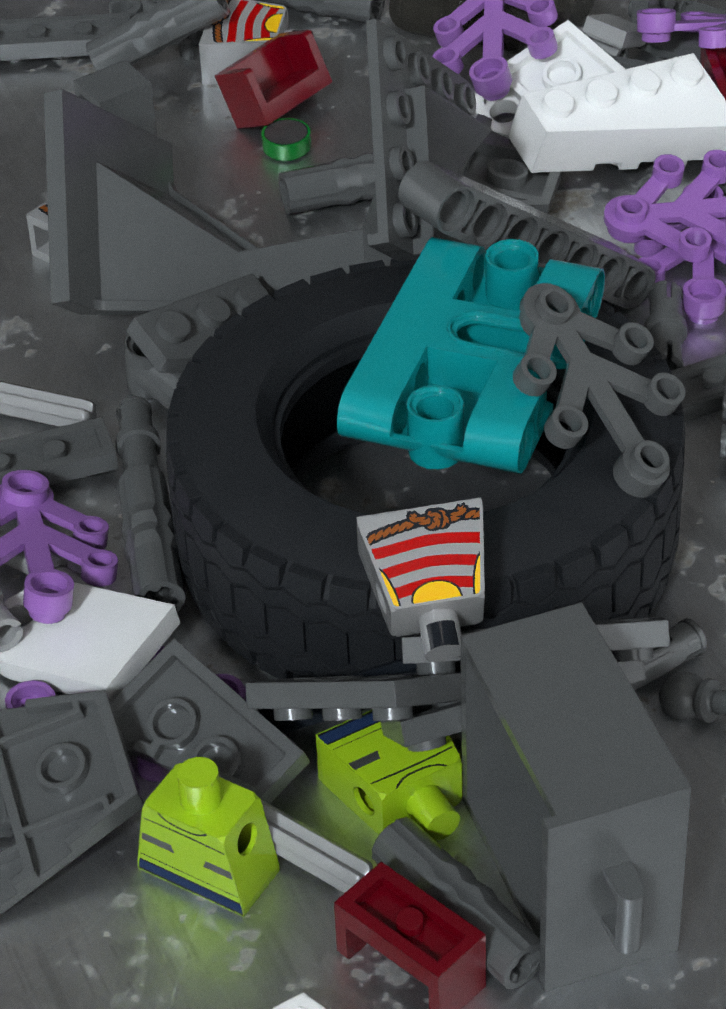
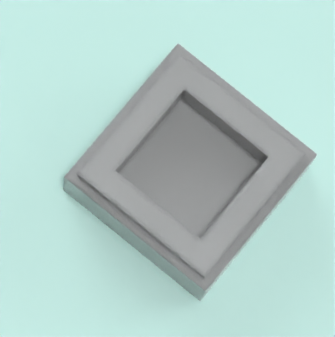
[582,13,646,49]

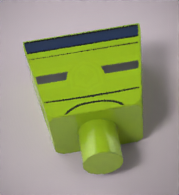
[316,710,462,841]
[137,757,280,917]

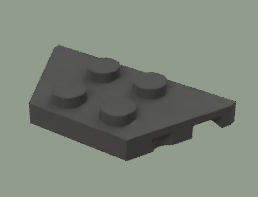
[458,114,564,214]

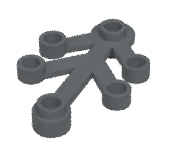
[513,283,685,498]

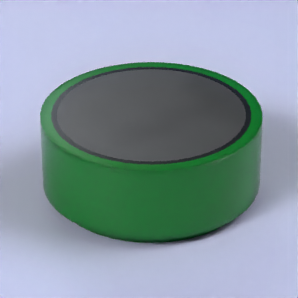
[261,118,311,161]

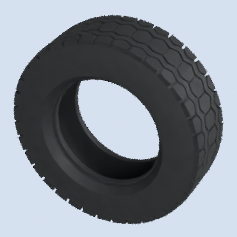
[166,259,686,709]

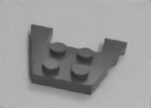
[0,690,144,915]

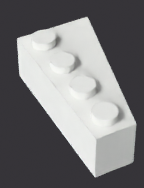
[508,53,726,173]

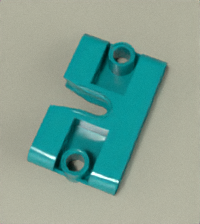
[337,237,605,474]

